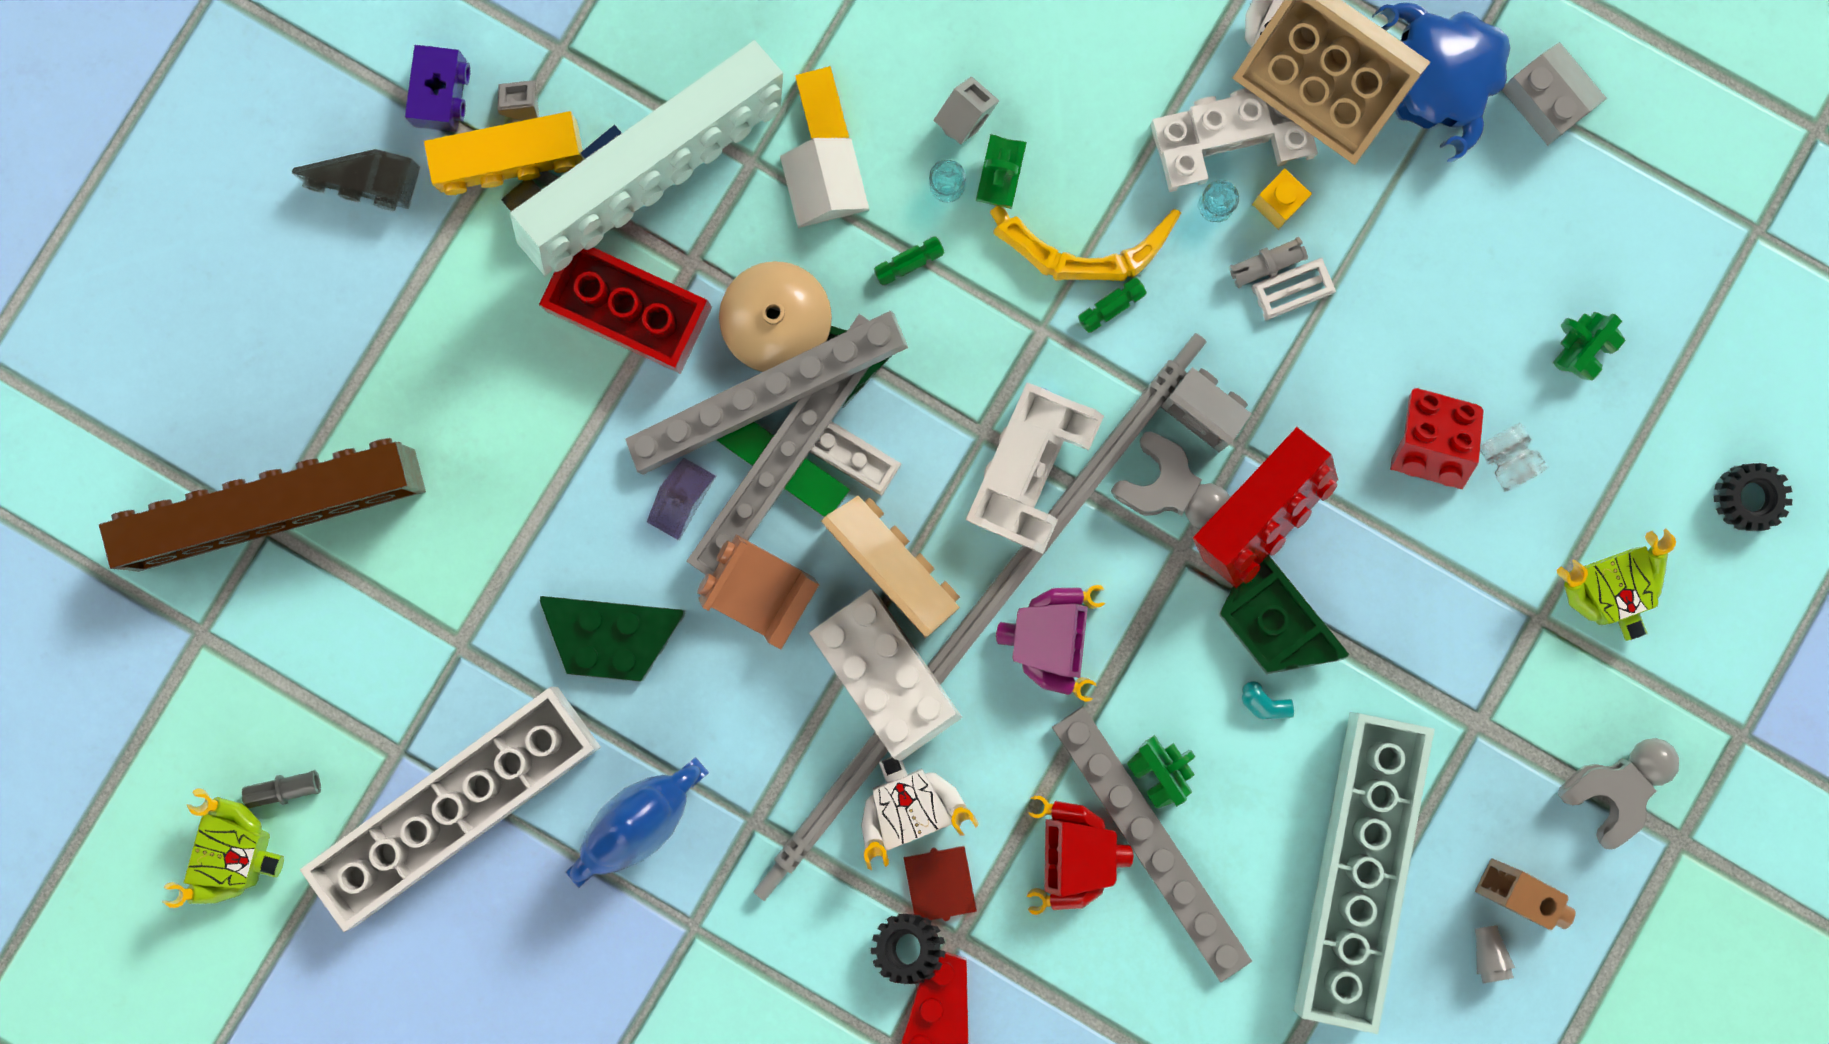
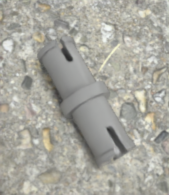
[1229,237,1308,288]

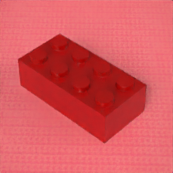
[539,247,712,374]
[1193,427,1338,588]

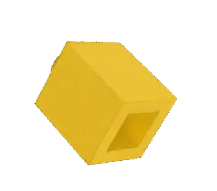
[1252,168,1312,230]

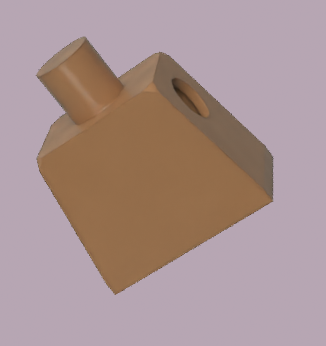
[1475,858,1576,930]

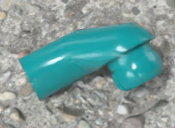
[1241,681,1294,719]

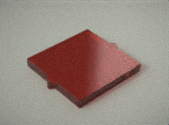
[903,845,977,921]

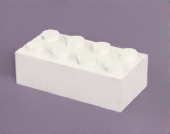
[809,589,963,761]

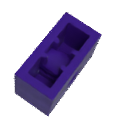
[405,45,471,132]

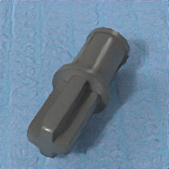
[242,770,321,808]

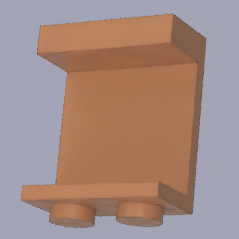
[697,534,819,649]

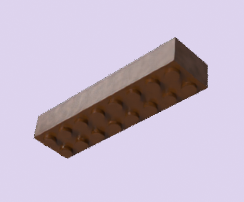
[99,438,426,572]

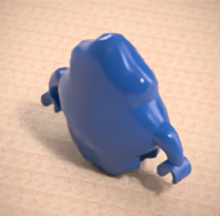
[1372,2,1510,163]
[565,757,709,888]

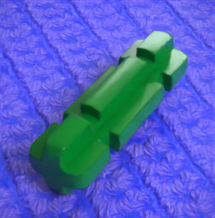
[874,236,944,285]
[1078,277,1147,333]

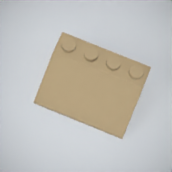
[1232,0,1430,165]
[821,495,960,638]

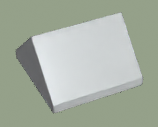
[780,138,869,228]

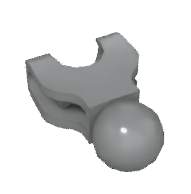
[1111,432,1230,529]
[1558,738,1679,849]

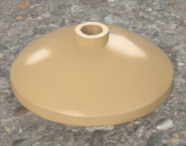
[719,261,832,372]

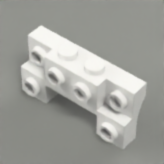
[1150,88,1318,192]
[966,383,1104,554]

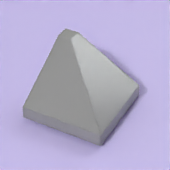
[498,80,539,121]

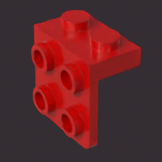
[1390,388,1484,490]

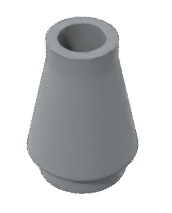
[1475,925,1515,983]

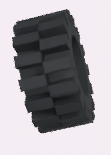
[1713,463,1793,531]
[871,914,946,984]

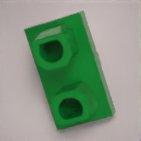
[976,134,1027,209]
[1553,312,1626,381]
[1127,735,1195,809]

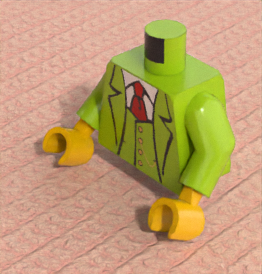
[1557,528,1676,641]
[162,788,284,908]

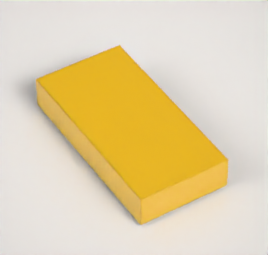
[795,66,849,139]

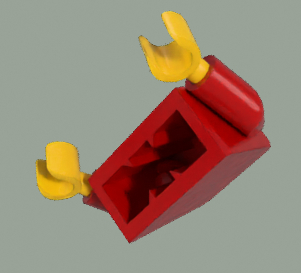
[1026,796,1134,915]

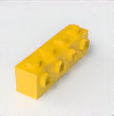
[424,111,585,195]

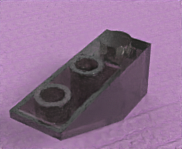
[292,149,420,211]

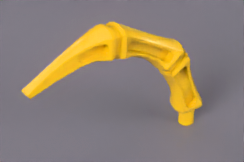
[990,206,1181,281]

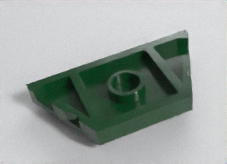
[1219,554,1350,675]
[540,596,685,681]

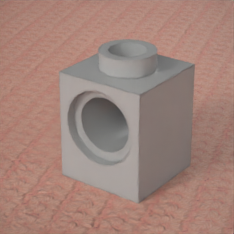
[933,77,999,144]

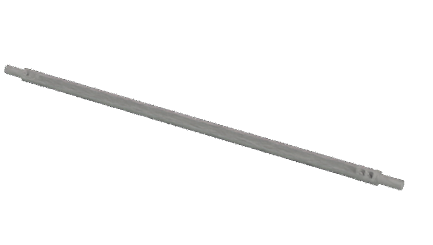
[753,333,1206,901]

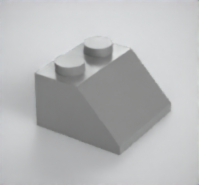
[1502,42,1607,145]
[1161,367,1252,452]

